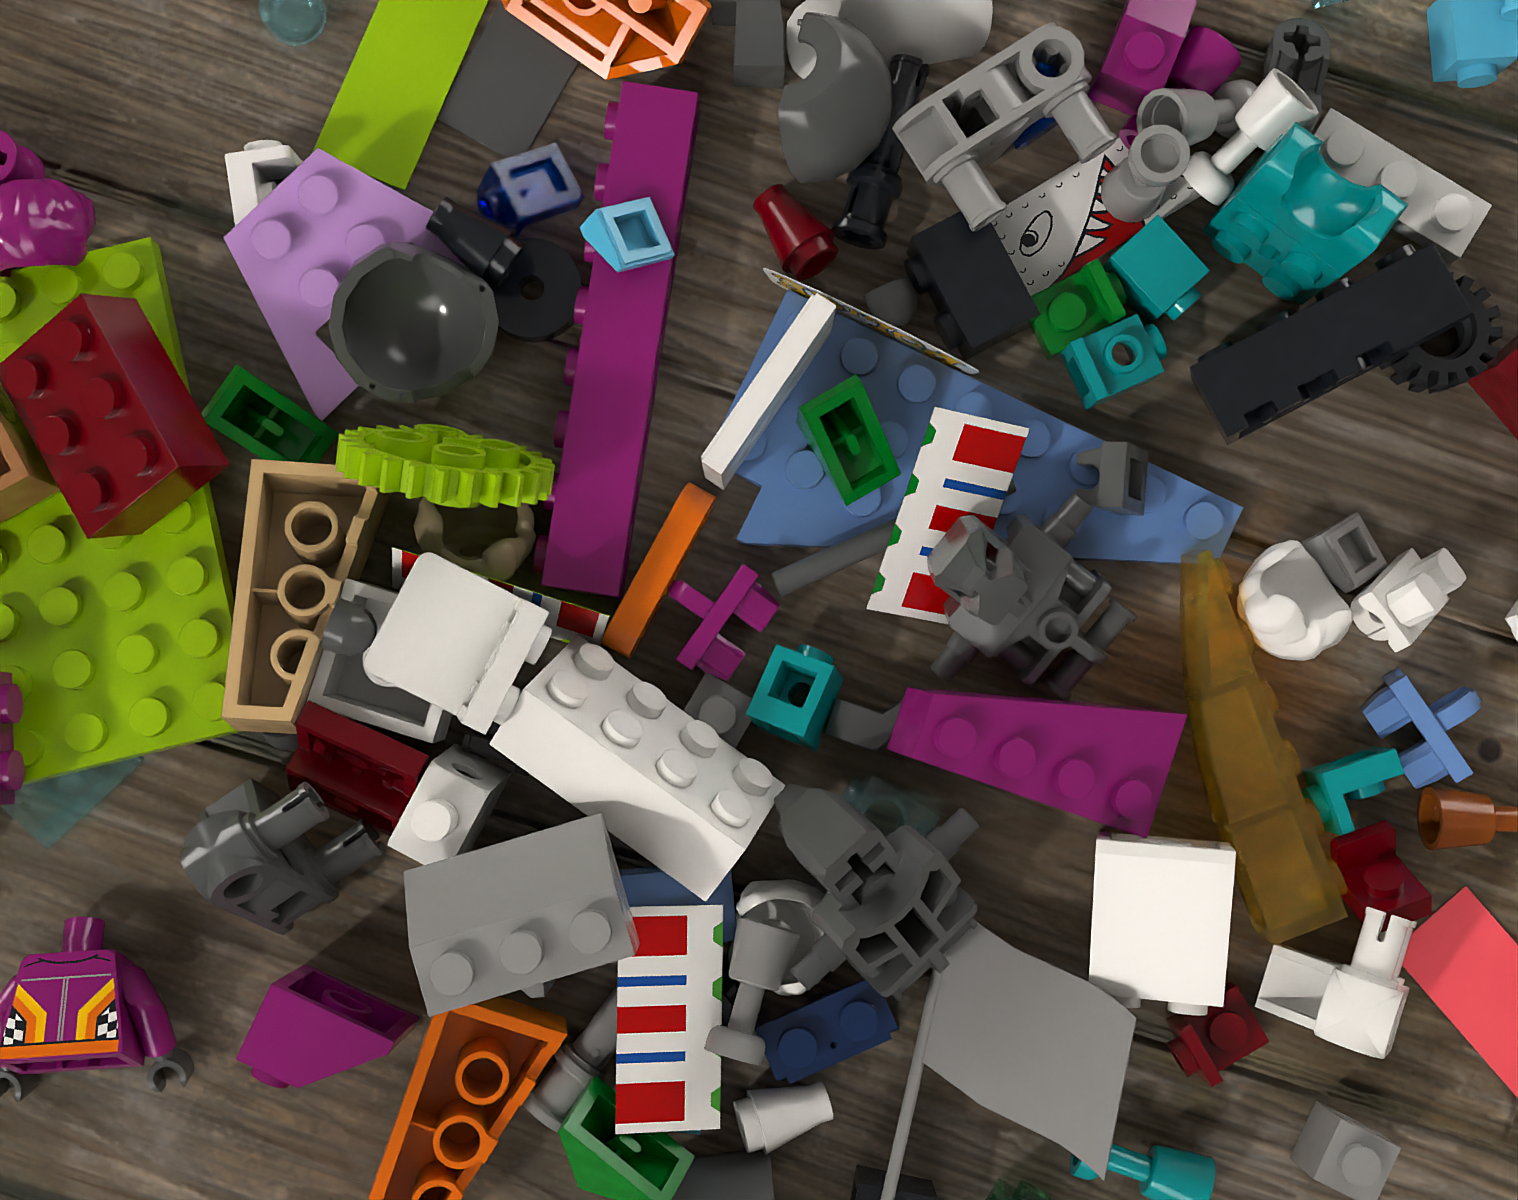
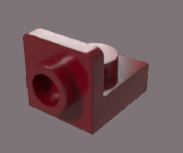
[1330,820,1432,932]
[1165,982,1269,1088]

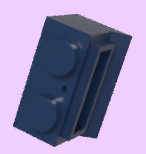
[754,977,899,1084]

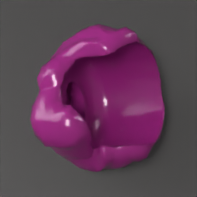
[0,178,96,277]

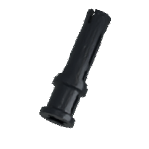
[831,54,930,250]

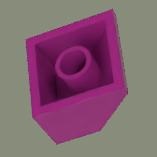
[236,964,420,1089]

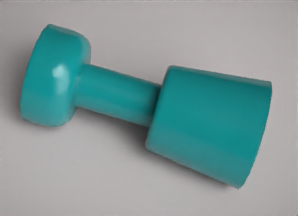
[1070,1144,1216,1200]

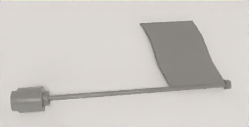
[880,922,1137,1200]

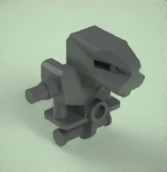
[927,492,1137,700]
[774,783,979,1002]

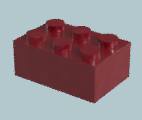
[0,294,230,539]

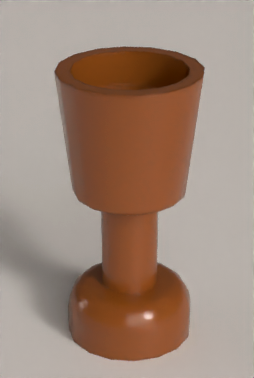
[1417,787,1518,851]

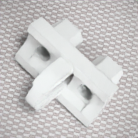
[1350,548,1467,653]

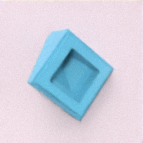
[579,197,675,273]

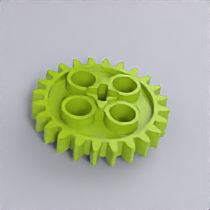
[336,424,555,508]

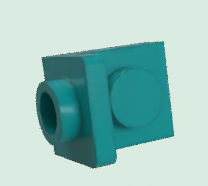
[1302,746,1404,835]

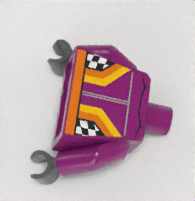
[0,917,194,1102]

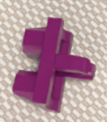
[667,564,780,681]

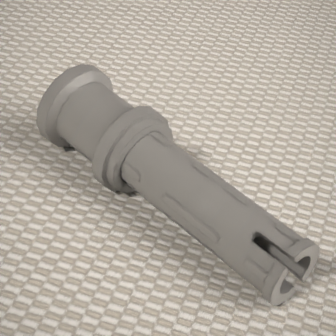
[523,986,617,1133]

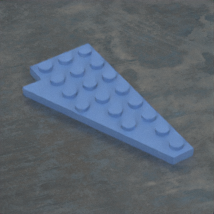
[720,290,1244,566]

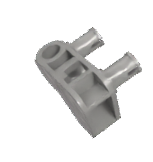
[892,22,1118,232]

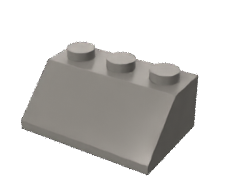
[403,812,640,1017]

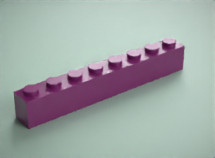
[533,81,700,600]

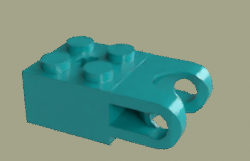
[1202,122,1408,305]

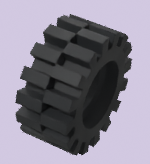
[1379,272,1503,394]

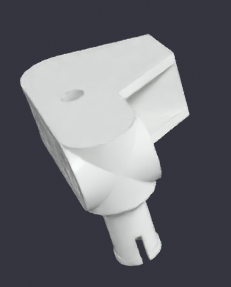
[1255,906,1417,1059]

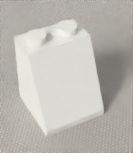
[1089,831,1236,1016]

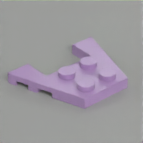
[223,148,466,421]

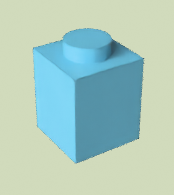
[1427,0,1518,88]

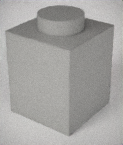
[1289,1101,1401,1200]

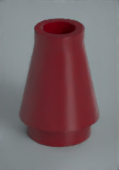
[753,184,838,281]

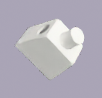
[387,744,512,865]

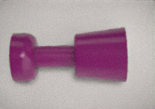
[1119,26,1242,149]

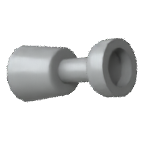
[1136,79,1258,146]
[1101,125,1190,222]
[704,917,801,1066]

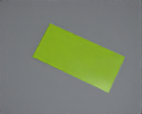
[312,0,489,190]

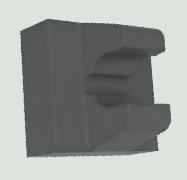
[1074,442,1149,516]

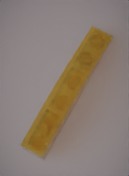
[1179,550,1348,945]

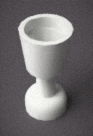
[1183,68,1319,206]

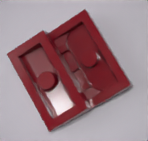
[286,700,429,836]

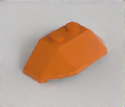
[502,0,712,80]

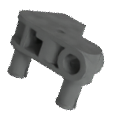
[180,778,386,935]

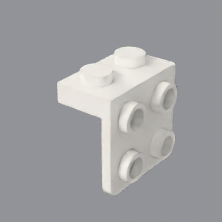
[364,552,552,735]

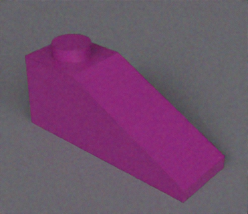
[1088,0,1197,116]

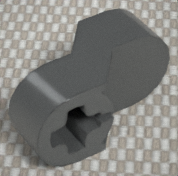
[1261,18,1331,133]
[823,693,905,752]

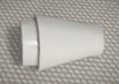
[733,1081,833,1155]

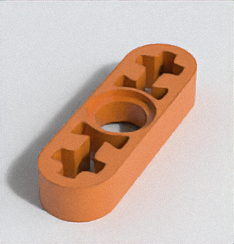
[601,482,717,659]

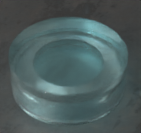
[259,0,327,46]

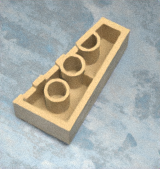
[222,459,391,734]

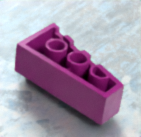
[886,687,1188,839]

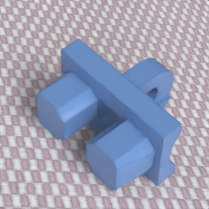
[1359,667,1482,789]

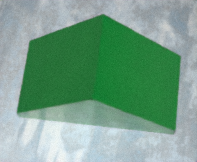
[201,364,339,463]
[796,374,901,506]
[558,1075,695,1200]

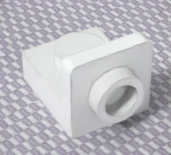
[225,140,303,226]

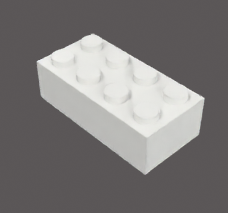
[489,635,785,902]

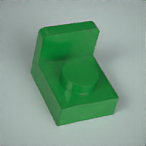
[1031,259,1127,360]

